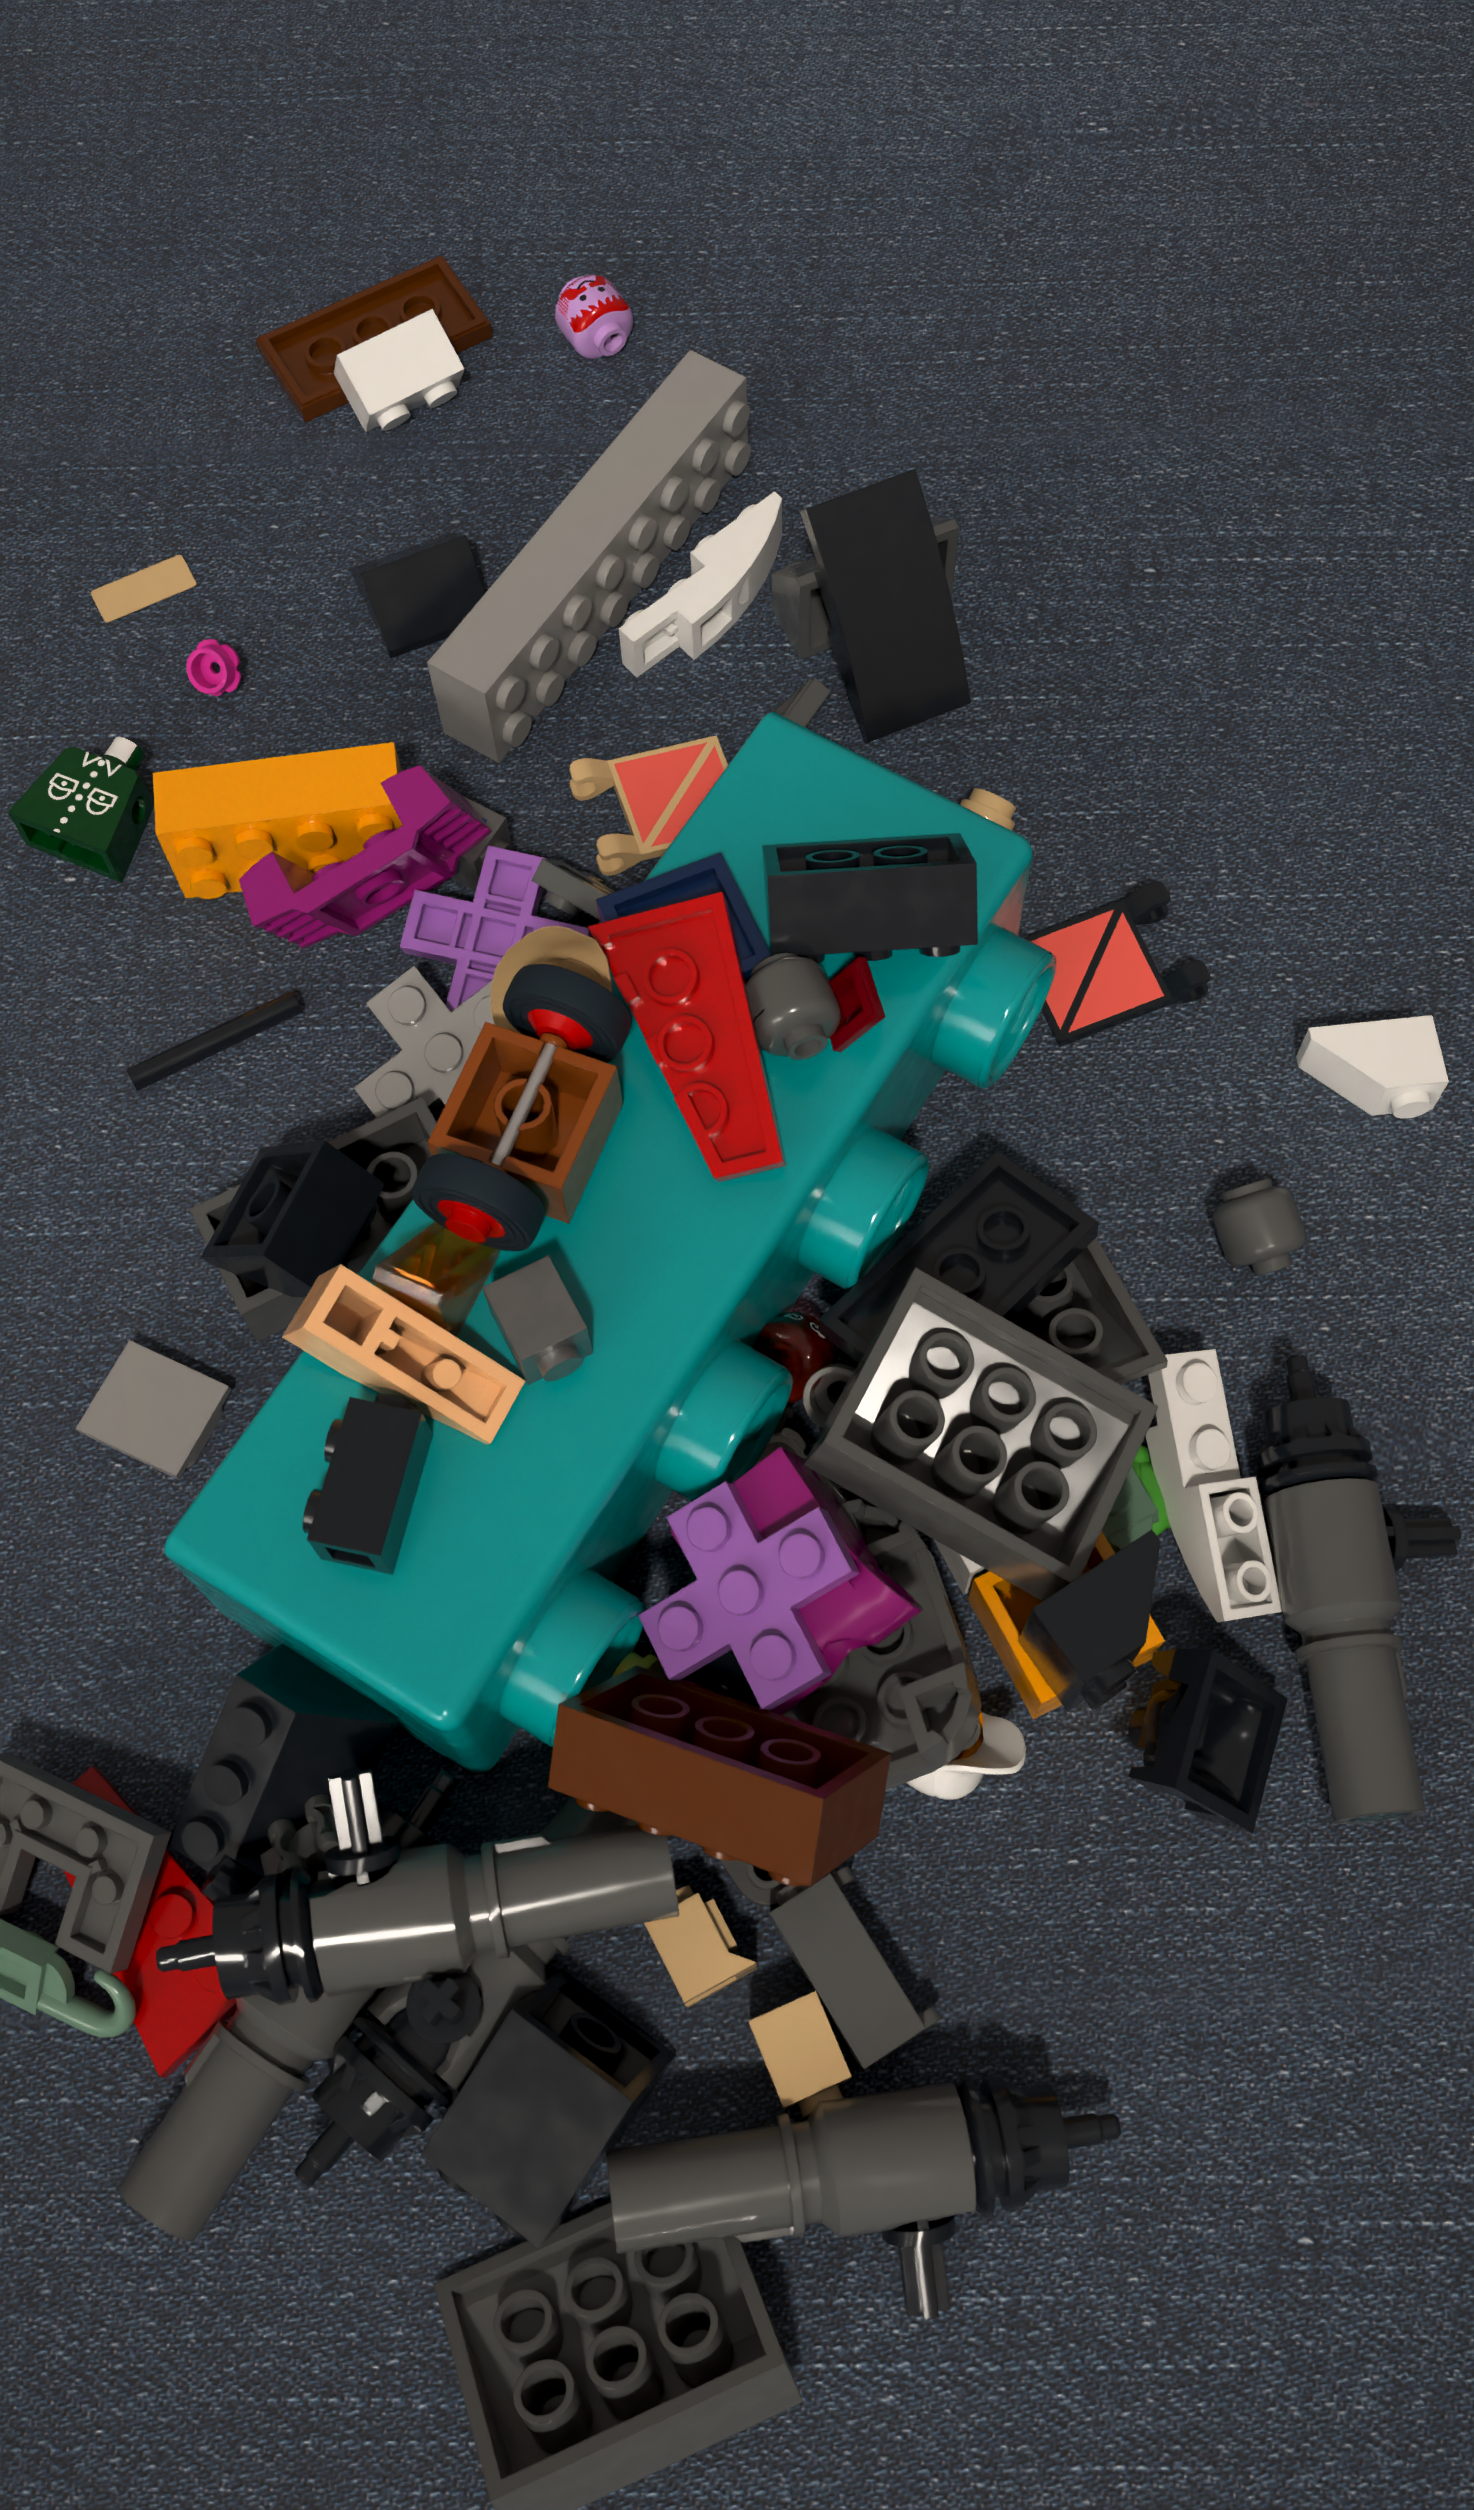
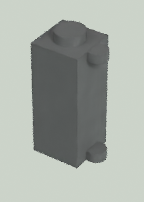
[770,1866,942,2072]

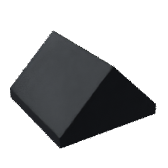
[351,532,486,658]

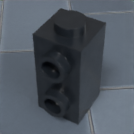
[303,1394,433,1575]

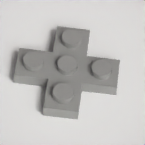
[354,966,494,1118]

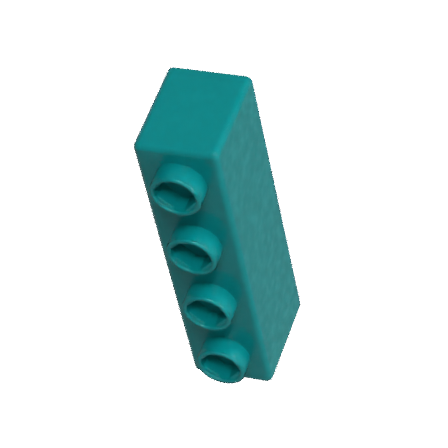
[164,712,1057,1774]

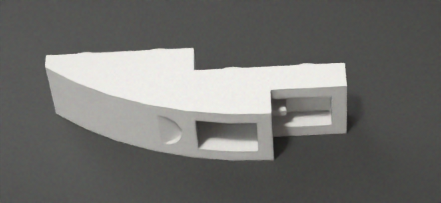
[618,491,782,677]
[1145,1349,1282,1622]

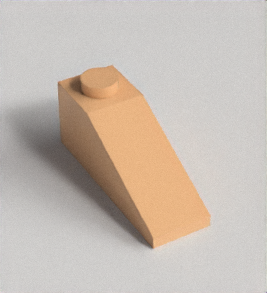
[282,1264,525,1445]

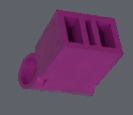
[670,1447,923,1715]

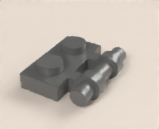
[531,859,615,924]

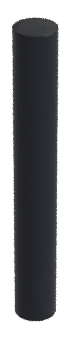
[126,991,303,1091]

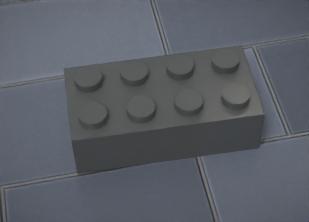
[189,1097,436,1342]

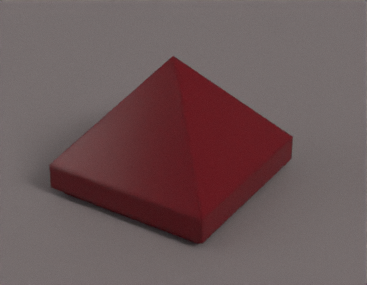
[829,957,885,1052]

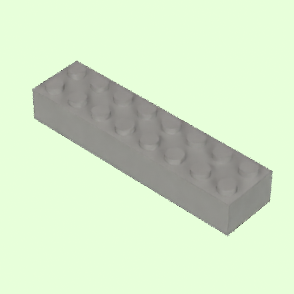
[427,350,751,763]

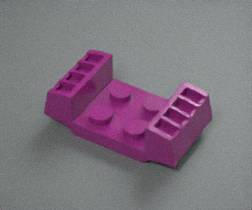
[239,765,492,949]

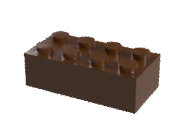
[548,1665,891,1887]

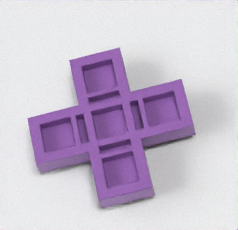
[399,845,592,1012]
[638,1481,860,1710]

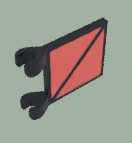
[1024,881,1210,1047]

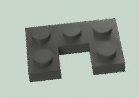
[0,1752,171,1974]

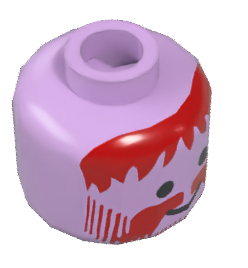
[555,275,634,359]

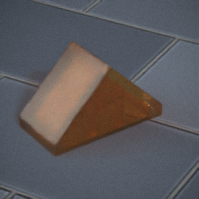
[372,1222,500,1337]

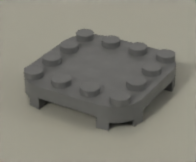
[685,1499,981,1791]

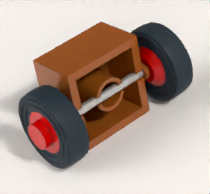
[412,964,631,1251]

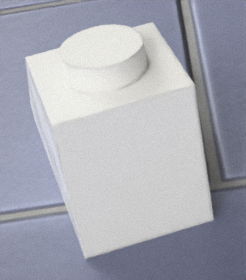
[1296,1015,1449,1119]

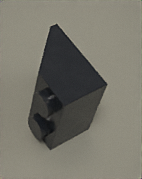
[201,1141,385,1297]
[1018,1530,1161,1712]

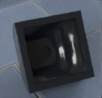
[1128,1648,1287,1833]

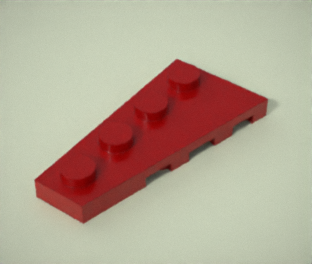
[588,892,787,1182]
[63,1766,237,2078]

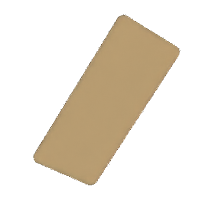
[91,555,197,623]

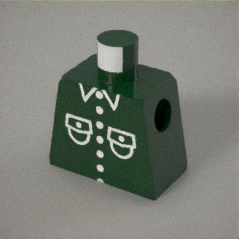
[8,737,153,883]

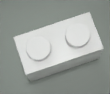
[334,309,464,432]

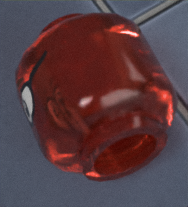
[752,1311,836,1403]

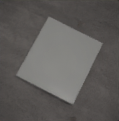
[75,1340,232,1480]

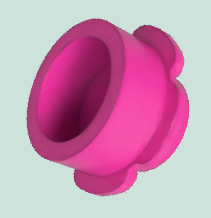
[186,639,241,696]

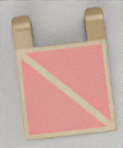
[569,735,728,876]

